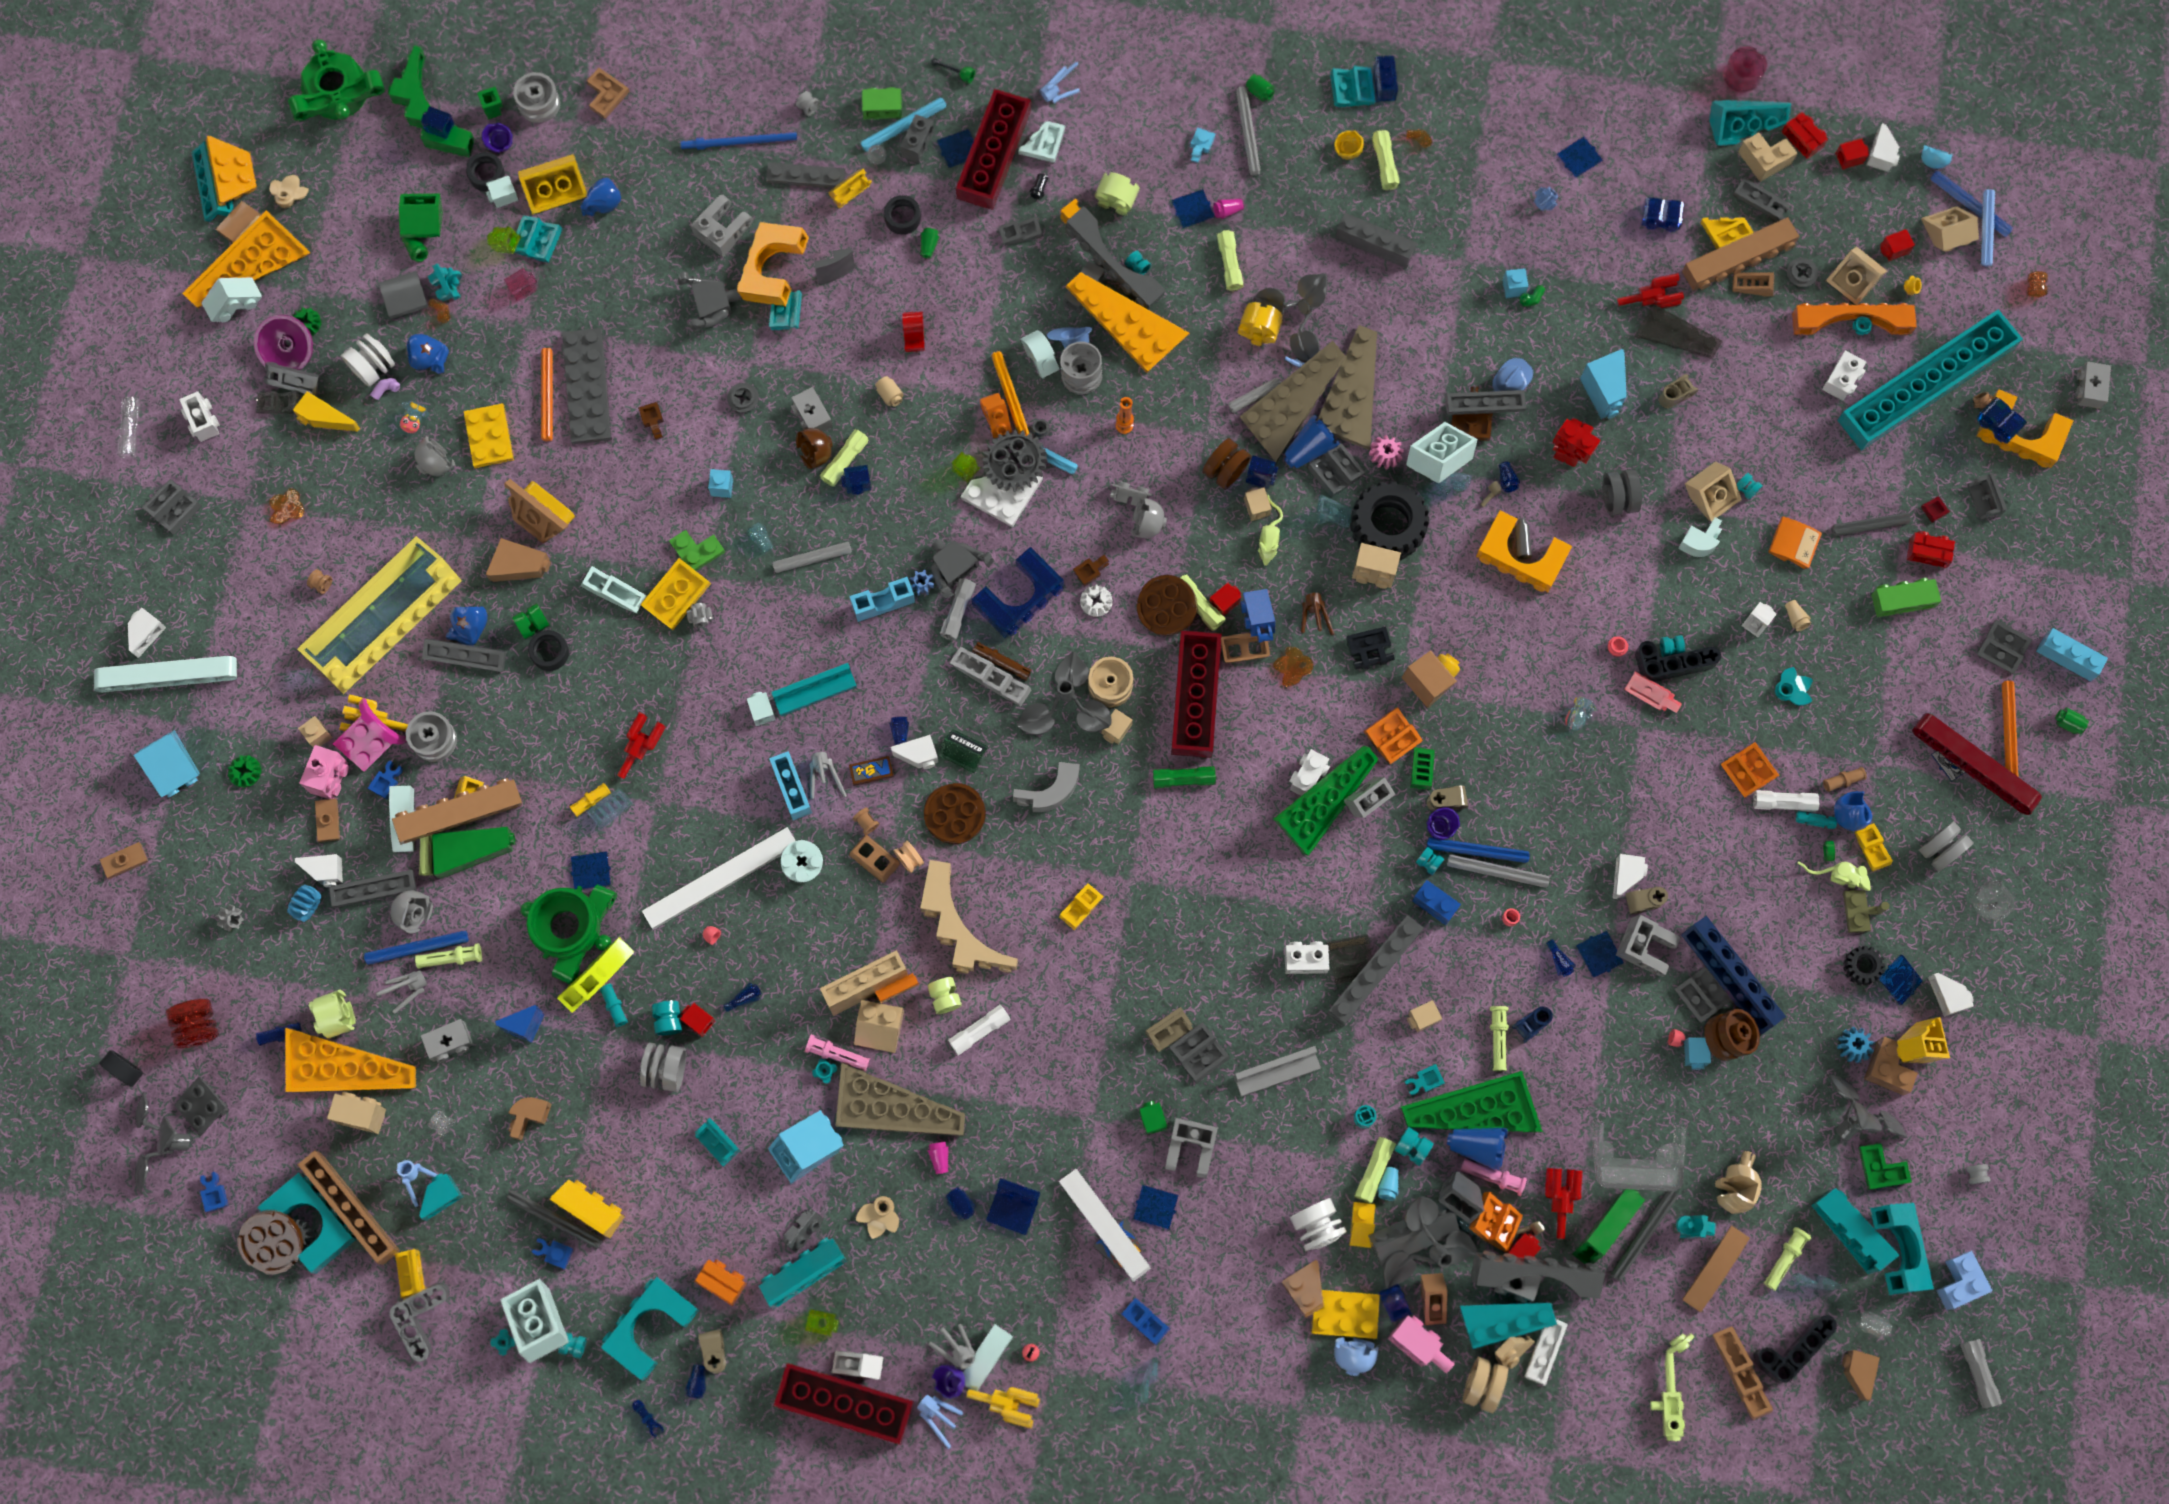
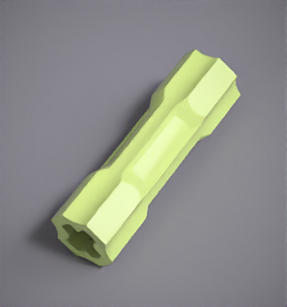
[1372,130,1400,190]
[1217,230,1244,291]
[820,429,869,487]
[1180,574,1226,631]
[1355,1137,1396,1204]

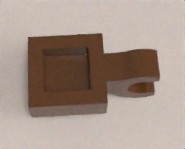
[638,402,664,440]
[1073,555,1109,587]

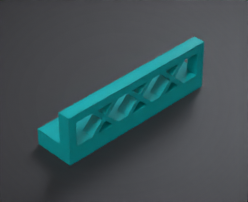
[191,141,234,222]
[771,663,857,717]

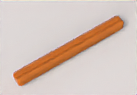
[541,348,553,442]
[2002,681,2019,776]

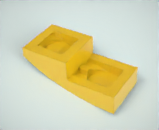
[1855,823,1893,871]
[1059,884,1104,931]

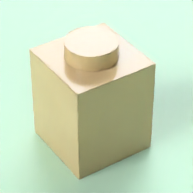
[1244,487,1272,521]
[1102,709,1133,745]
[298,716,333,748]
[1407,1000,1442,1033]

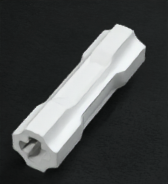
[1753,790,1819,812]
[948,1004,1010,1055]

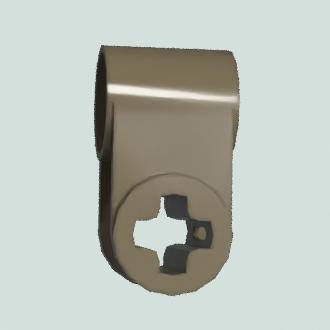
[1659,374,1699,408]
[1427,786,1468,811]
[1625,887,1668,915]
[699,1329,726,1374]

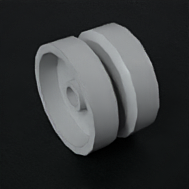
[513,72,560,123]
[406,711,457,762]
[1918,821,1974,872]

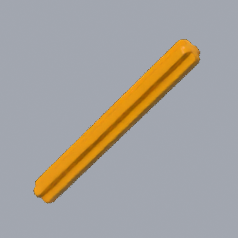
[992,351,1029,436]

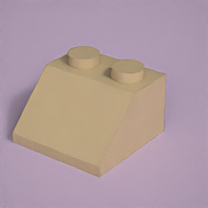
[1922,206,1979,251]
[1826,247,1887,305]
[1685,461,1742,522]
[854,1000,904,1053]

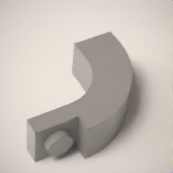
[1013,762,1080,812]

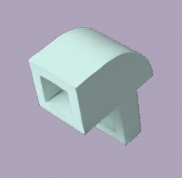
[1021,330,1060,378]
[1678,517,1722,557]

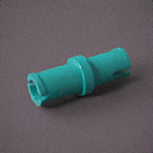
[599,984,628,1027]

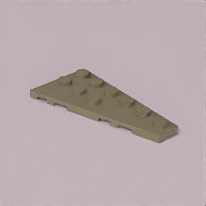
[1317,325,1377,450]
[1240,341,1346,463]
[836,1063,965,1136]

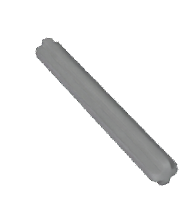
[1236,86,1260,176]
[1447,855,1550,888]

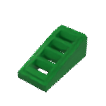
[1410,747,1435,790]

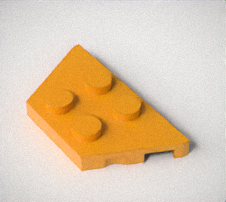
[206,136,257,206]

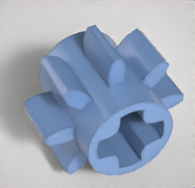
[1534,187,1558,211]
[909,570,934,596]

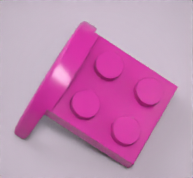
[333,698,407,772]

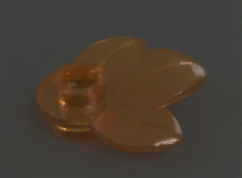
[269,488,305,524]
[1273,647,1313,686]

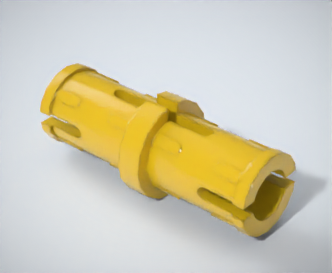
[569,783,611,817]

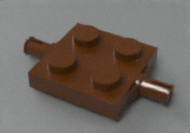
[1451,386,1493,441]

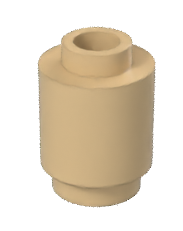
[875,376,904,407]

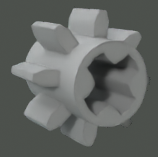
[687,603,713,627]
[215,904,244,932]

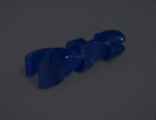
[632,1400,664,1439]

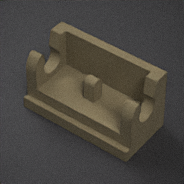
[1145,1007,1193,1053]

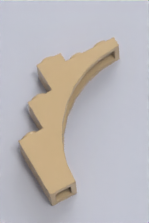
[921,860,1018,974]

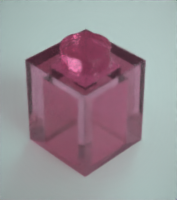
[504,268,537,302]

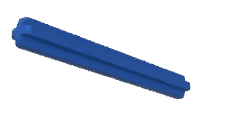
[1931,171,2013,237]
[1427,837,1530,863]
[364,931,469,965]

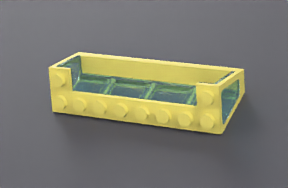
[297,536,462,694]

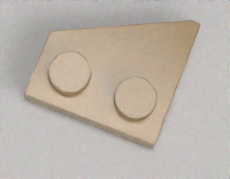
[1495,1336,1535,1369]

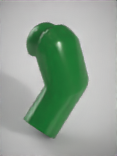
[1519,285,1546,307]

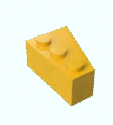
[1897,1017,1950,1063]

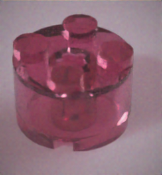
[1723,46,1767,92]

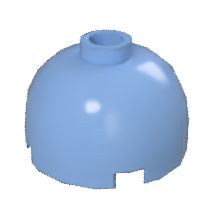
[1334,1337,1379,1376]

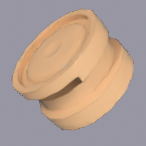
[893,840,924,873]

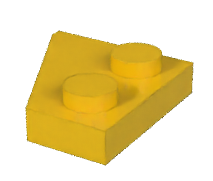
[1700,218,1754,249]

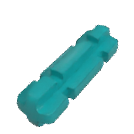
[1795,811,1837,829]

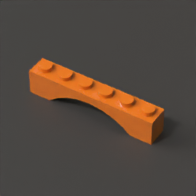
[1792,303,1917,335]

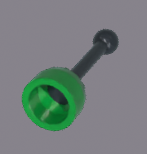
[931,58,976,84]

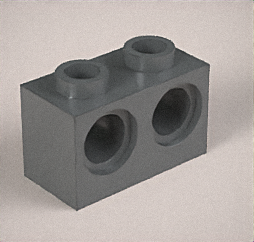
[901,114,934,164]

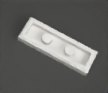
[1524,1319,1568,1386]

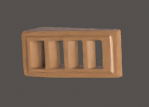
[1732,272,1774,296]

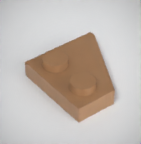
[1282,1260,1324,1318]

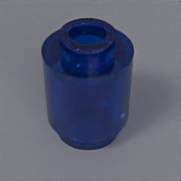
[945,1187,976,1220]

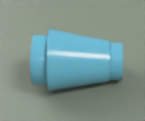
[1377,1167,1399,1201]

